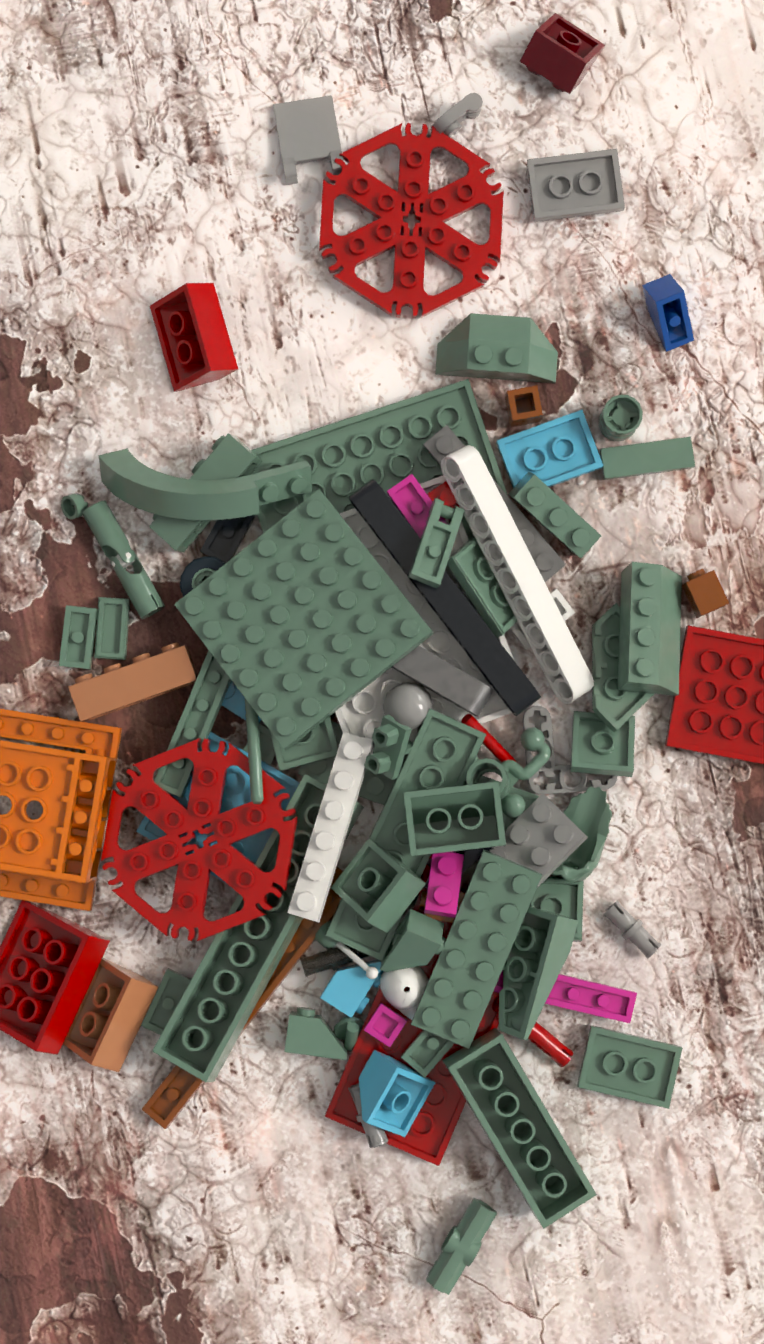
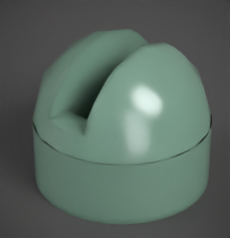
[61,493,88,519]

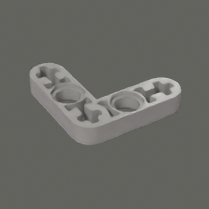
[523,706,617,794]

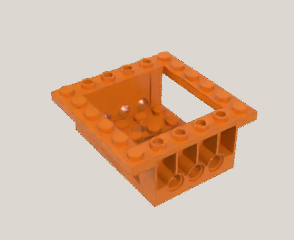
[0,709,122,911]

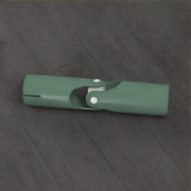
[82,500,165,619]

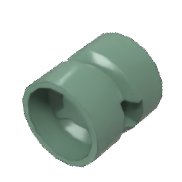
[598,395,643,441]

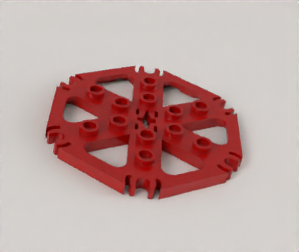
[319,123,504,318]
[101,738,298,941]

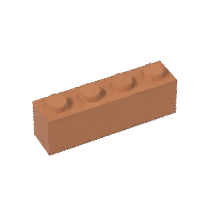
[68,643,198,722]

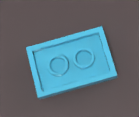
[496,410,603,488]

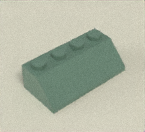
[617,562,682,696]

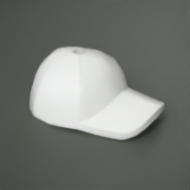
[380,966,429,1020]

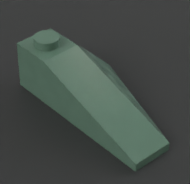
[499,906,578,1040]

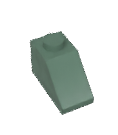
[380,909,446,972]
[284,1007,348,1060]

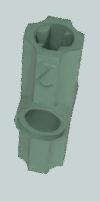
[426,1198,497,1295]

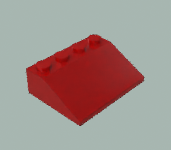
[0,900,110,1054]

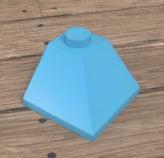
[359,1050,436,1137]

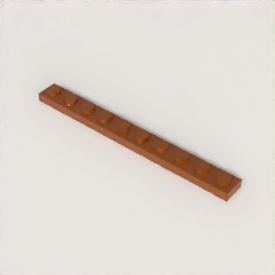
[142,866,343,1129]

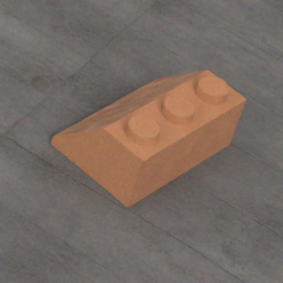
[63,957,158,1072]

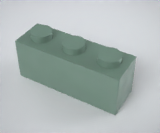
[508,472,601,559]

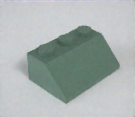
[403,781,506,857]

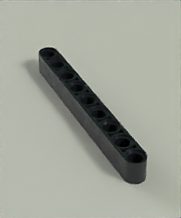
[348,479,541,716]

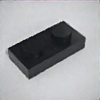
[200,514,257,563]

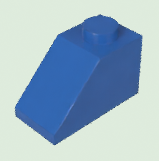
[642,274,694,352]

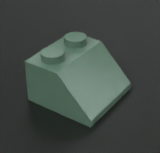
[331,838,426,933]

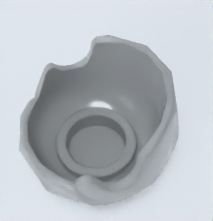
[383,682,433,730]

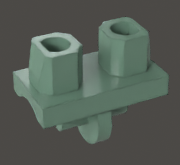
[364,715,413,780]

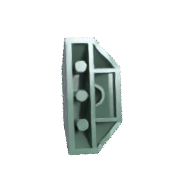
[435,313,558,383]

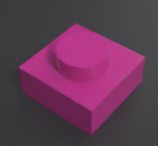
[364,1003,407,1047]

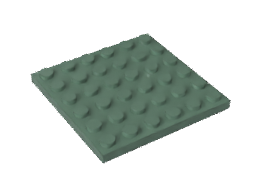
[174,489,434,750]

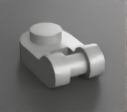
[432,93,483,137]

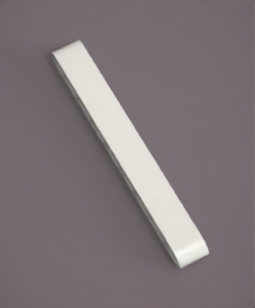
[441,445,594,704]

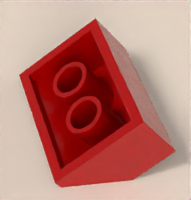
[150,283,238,392]

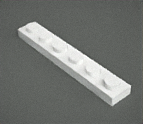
[287,732,374,923]

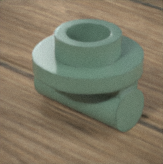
[334,1016,364,1051]

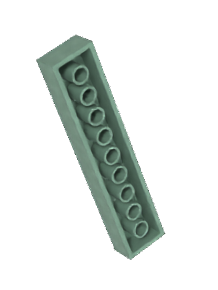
[153,774,364,1083]

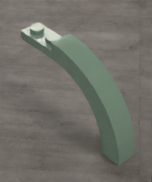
[98,448,312,520]

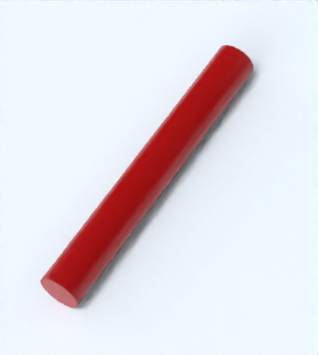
[461,713,519,764]

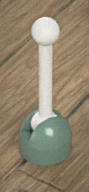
[315,921,378,979]

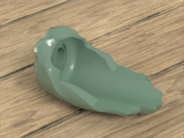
[551,786,612,883]

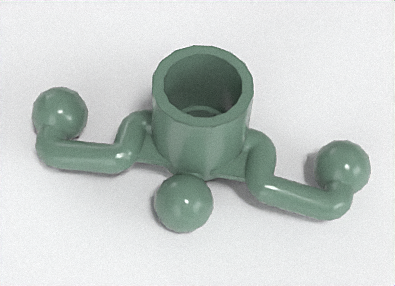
[466,727,551,818]

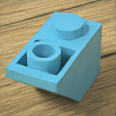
[320,959,384,1018]

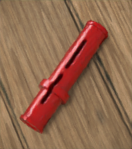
[492,998,573,1067]

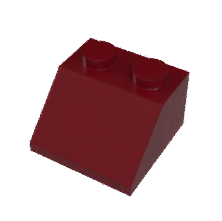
[520,13,605,94]

